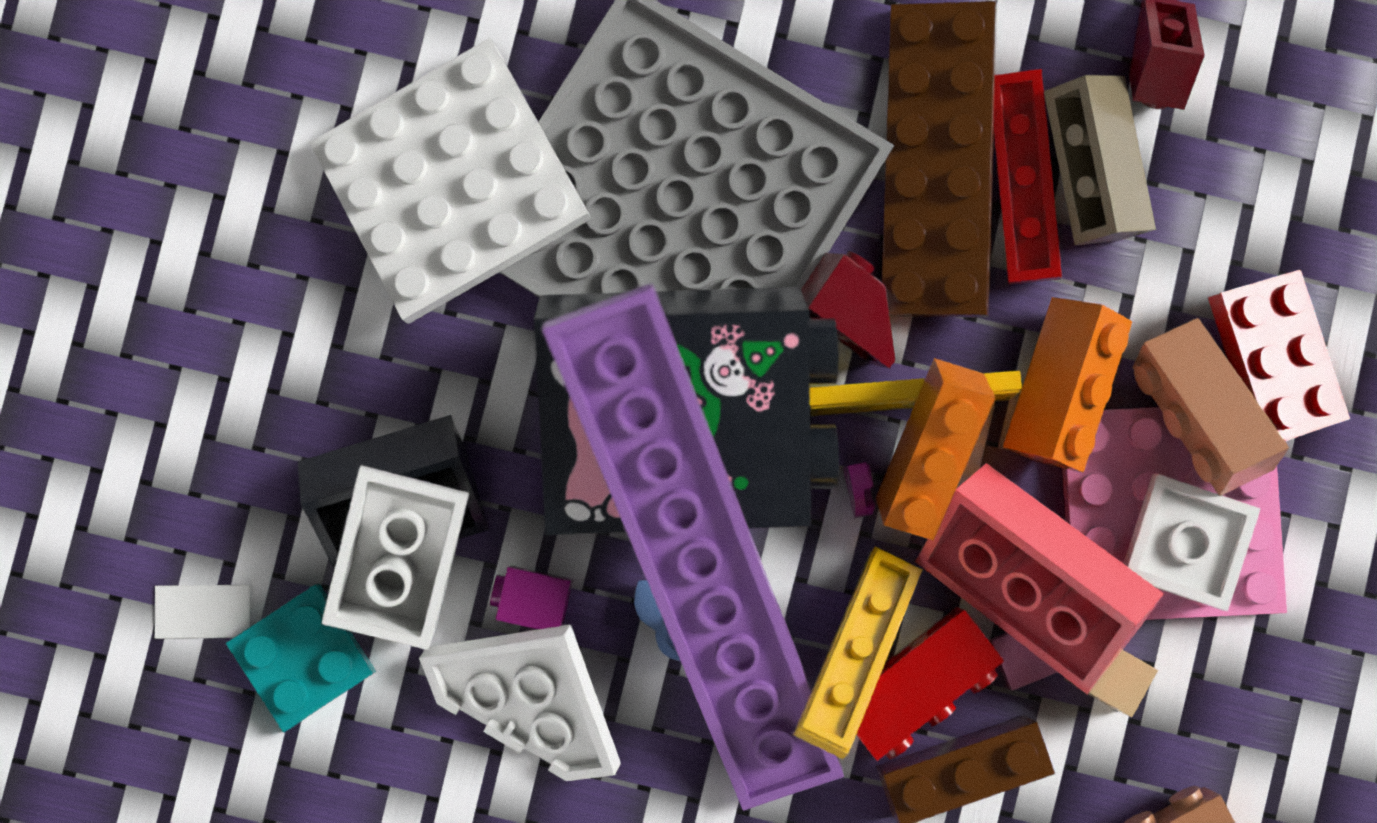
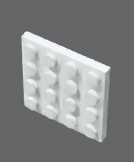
[309,38,592,324]

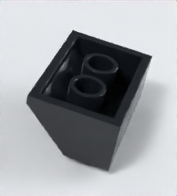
[298,415,489,570]

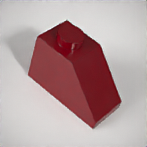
[1129,0,1205,110]
[801,251,896,369]

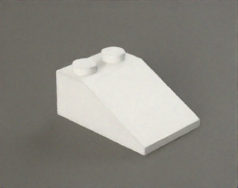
[322,466,469,650]

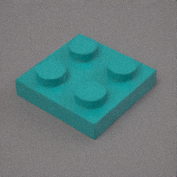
[226,583,377,733]

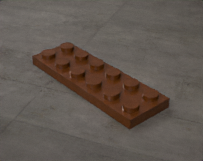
[882,1,997,317]

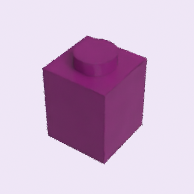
[490,566,574,630]

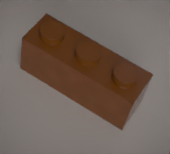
[876,715,1055,823]

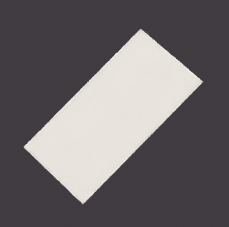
[155,585,250,639]

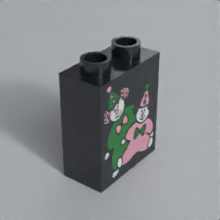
[534,287,839,535]

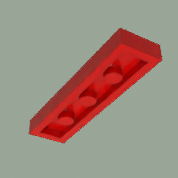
[994,69,1062,285]

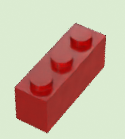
[856,607,1004,761]

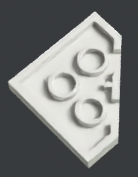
[419,624,621,781]

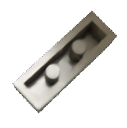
[1044,75,1156,245]

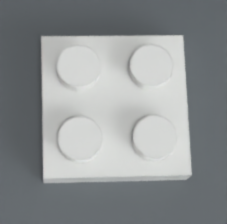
[1123,474,1261,611]

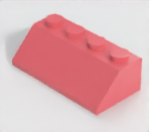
[915,463,1164,694]

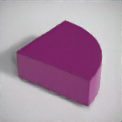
[843,462,875,519]

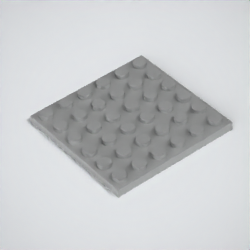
[498,0,894,298]

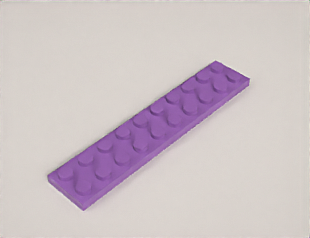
[542,283,844,811]

